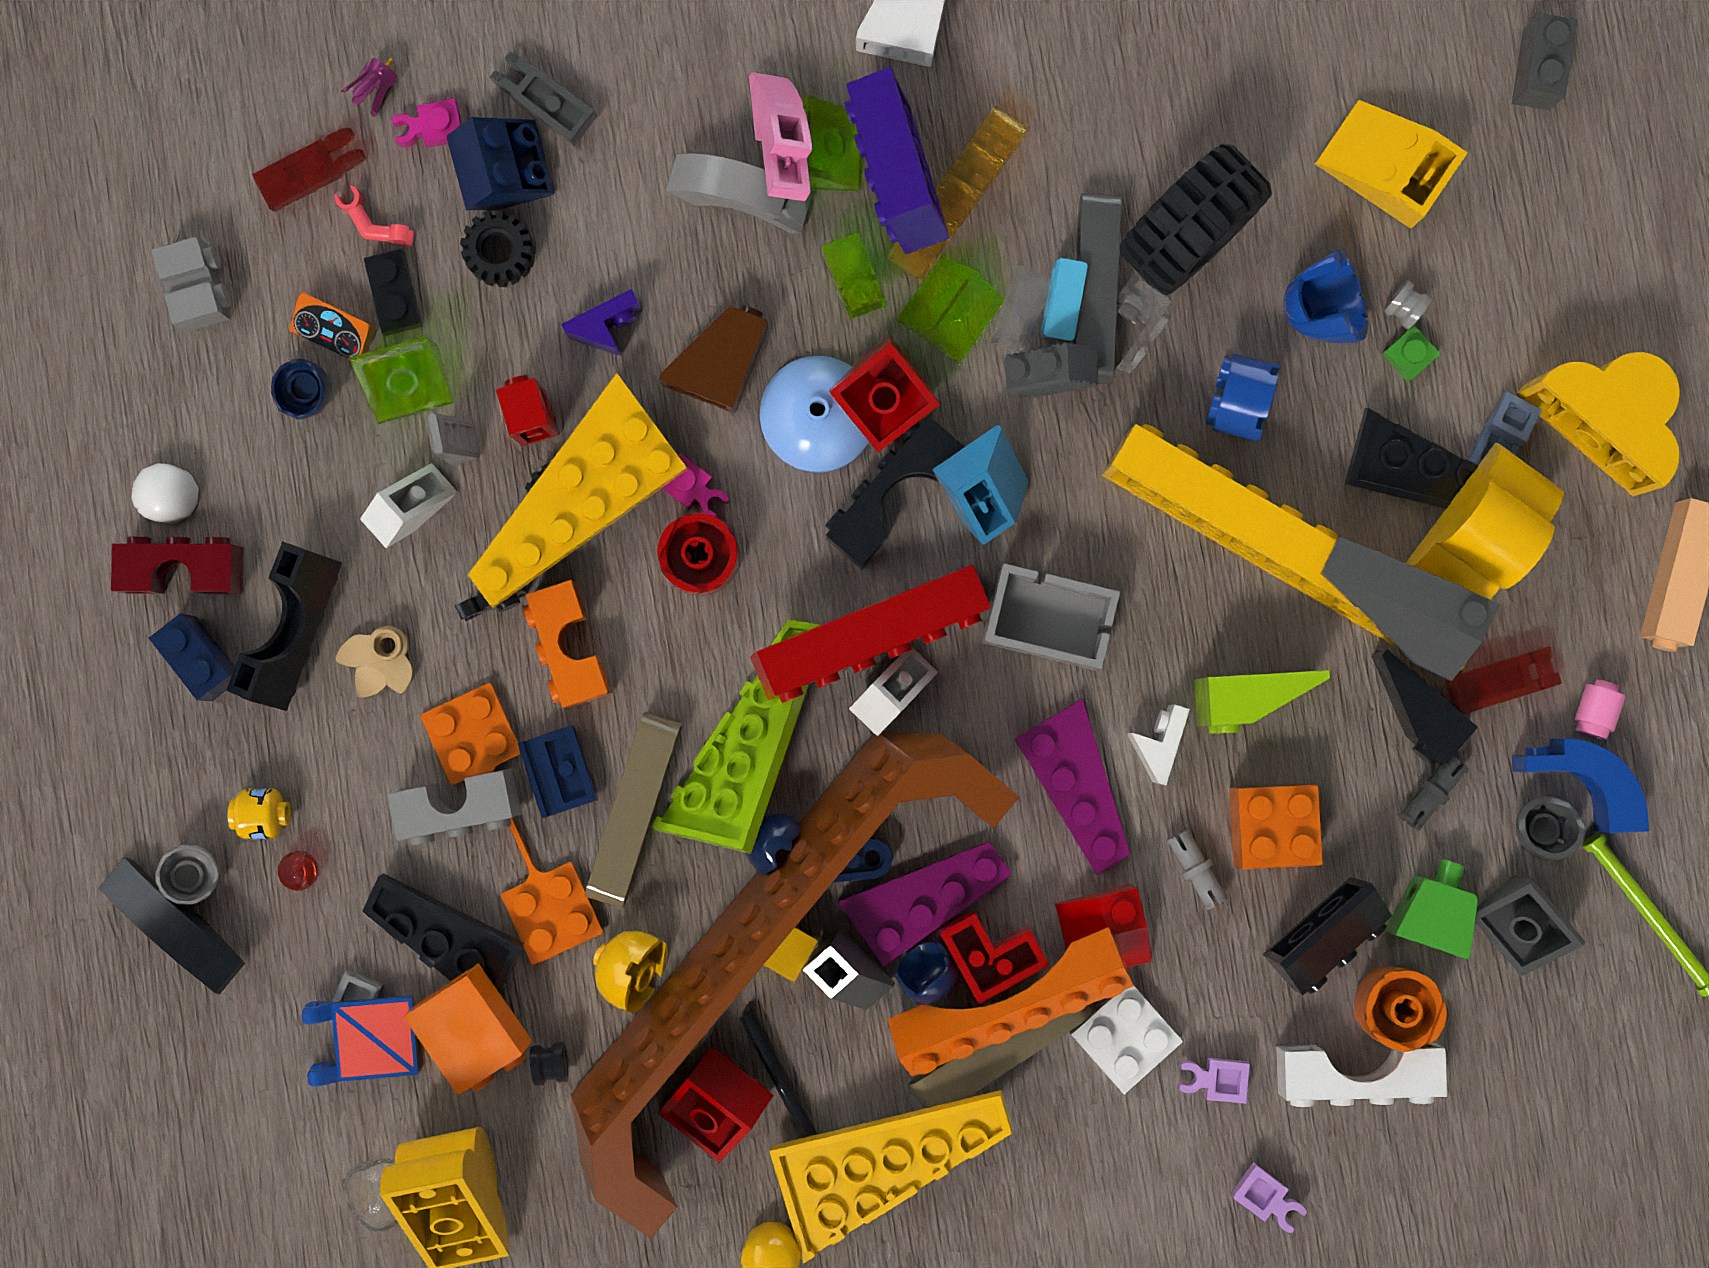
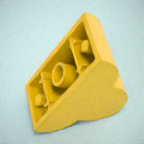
[1515,352,1680,497]
[1406,443,1564,600]
[380,1126,509,1268]

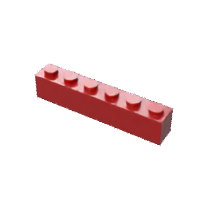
[750,564,991,703]

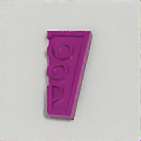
[1014,699,1130,875]
[838,841,1012,967]

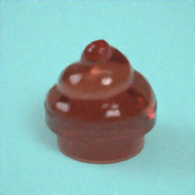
[277,851,319,891]

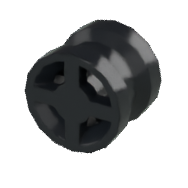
[529,1041,569,1086]

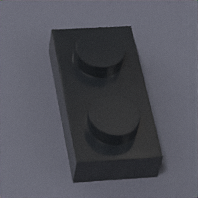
[363,249,423,336]

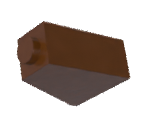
[659,305,768,414]

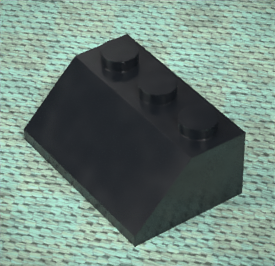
[1263,877,1392,996]

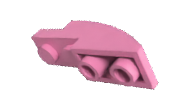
[749,72,812,201]

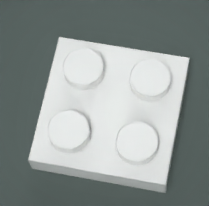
[1070,986,1183,1095]

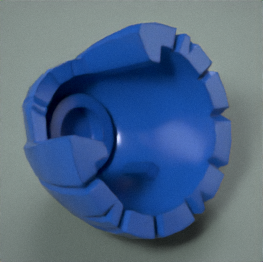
[1283,250,1368,343]

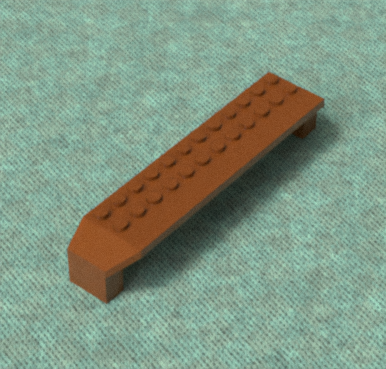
[570,731,1019,1238]

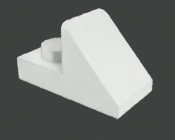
[1127,704,1190,785]

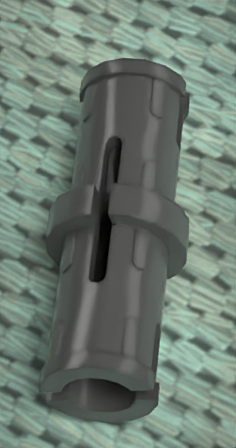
[1399,756,1469,831]

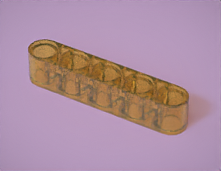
[887,105,1029,282]

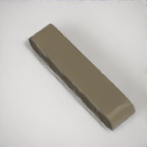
[585,712,683,909]
[908,1005,1093,1109]

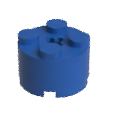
[1205,354,1280,442]

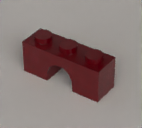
[111,536,243,594]

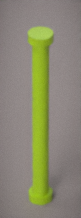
[1582,832,1709,997]

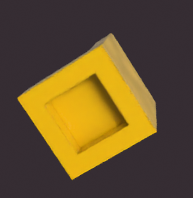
[764,927,819,982]

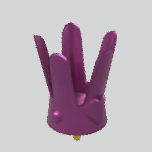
[341,58,398,117]

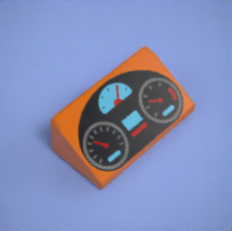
[289,291,377,365]

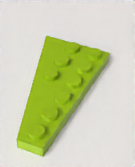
[650,619,820,854]

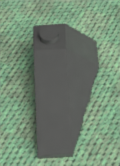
[1320,536,1500,681]

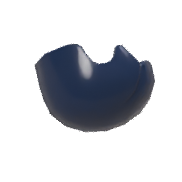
[271,359,332,420]
[746,813,801,874]
[895,941,958,1005]

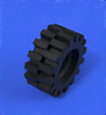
[460,211,536,287]

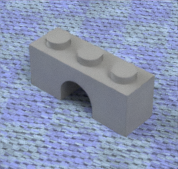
[387,768,522,846]

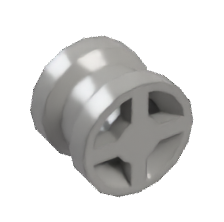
[1383,280,1433,330]

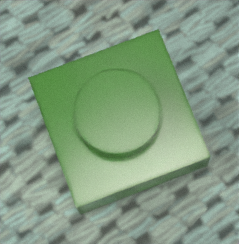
[1382,325,1441,382]

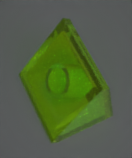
[803,95,862,192]
[897,256,1005,364]
[350,335,454,424]

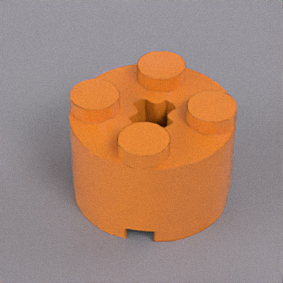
[1354,965,1447,1052]

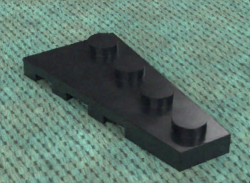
[1345,408,1478,509]
[362,873,524,993]

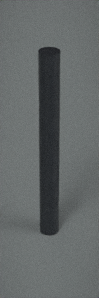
[740,1011,818,1138]

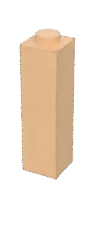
[1640,498,1709,652]

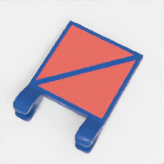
[302,995,419,1087]

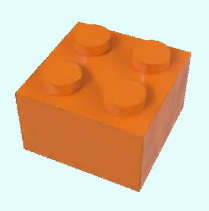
[1229,784,1323,869]

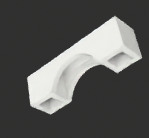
[1276,1042,1447,1107]

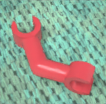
[335,185,414,246]

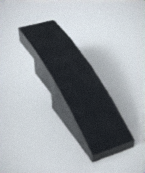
[99,857,245,994]

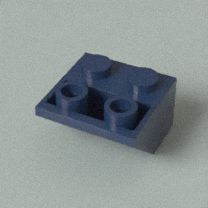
[446,117,555,210]

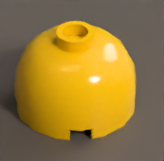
[593,931,668,1014]

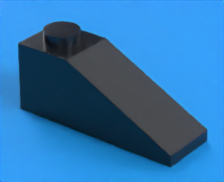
[1372,649,1478,764]

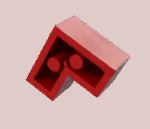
[938,910,1050,1004]

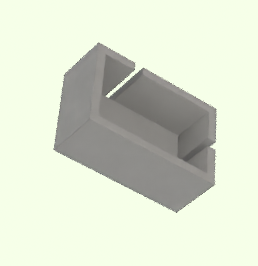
[982,563,1120,671]

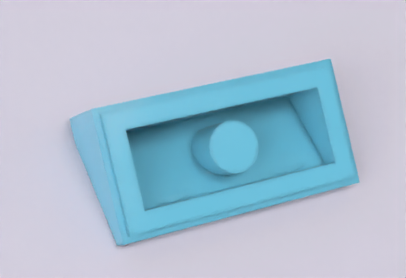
[1040,258,1088,341]

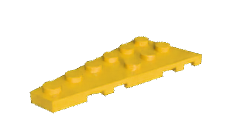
[769,1090,1013,1264]

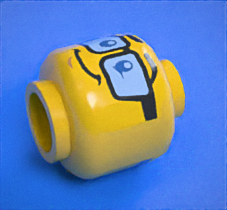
[227,788,291,840]

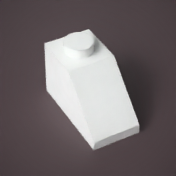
[360,463,457,548]
[849,647,938,736]

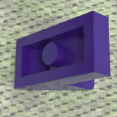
[561,289,642,356]

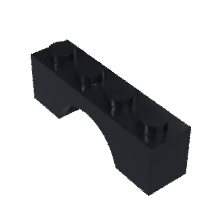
[825,416,964,569]
[226,541,342,711]

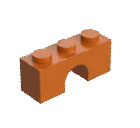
[523,580,612,708]

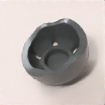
[1515,796,1585,861]

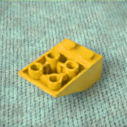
[1315,100,1468,229]

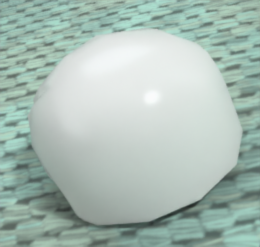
[131,463,199,525]

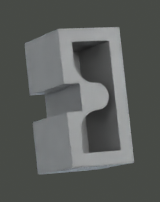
[151,236,231,332]

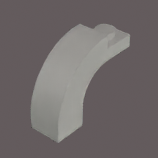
[666,153,812,234]

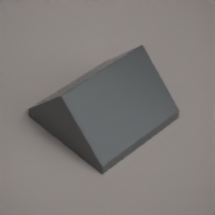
[1475,876,1586,976]

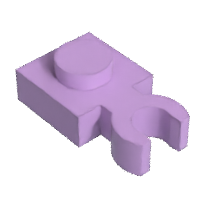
[1177,1057,1250,1104]
[1230,1162,1307,1233]

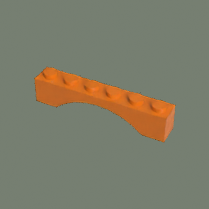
[887,927,1134,1077]

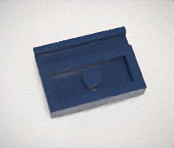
[517,725,599,819]

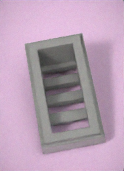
[427,413,480,465]

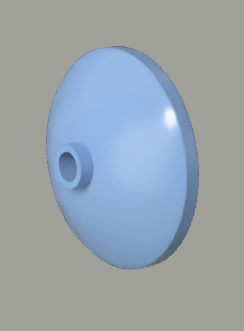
[760,356,869,473]

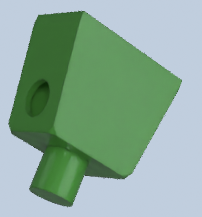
[1385,859,1478,960]

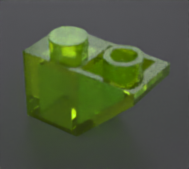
[821,232,887,321]

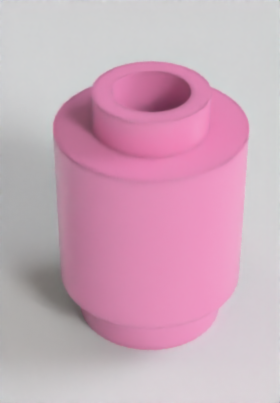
[1574,679,1626,741]

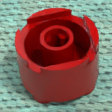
[657,513,740,596]

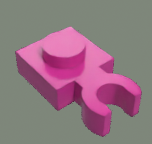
[391,98,462,148]
[662,454,730,518]

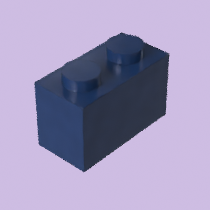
[149,613,235,701]

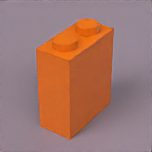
[403,963,532,1095]

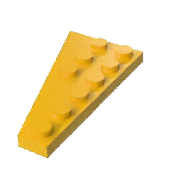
[468,373,687,608]

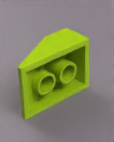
[1194,670,1330,734]

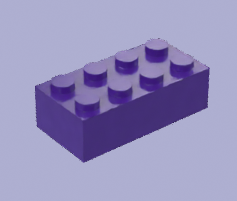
[844,66,950,254]

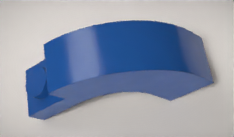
[1512,739,1649,833]

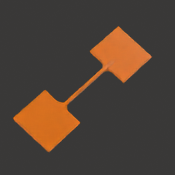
[419,682,604,966]

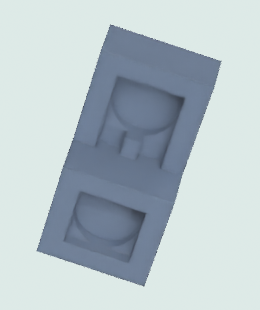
[1467,391,1542,466]

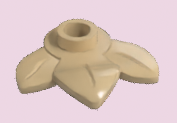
[335,626,413,698]

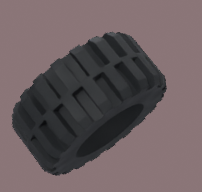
[1120,143,1272,296]

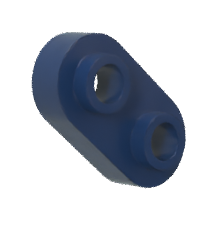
[833,838,892,883]

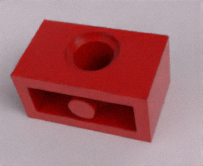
[496,375,560,447]

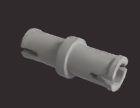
[1167,828,1229,910]

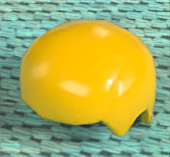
[740,1221,802,1268]

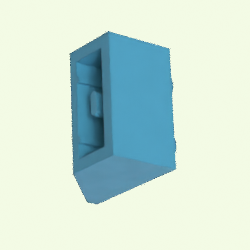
[932,425,1029,545]

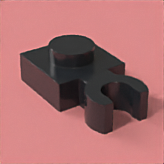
[455,586,527,621]

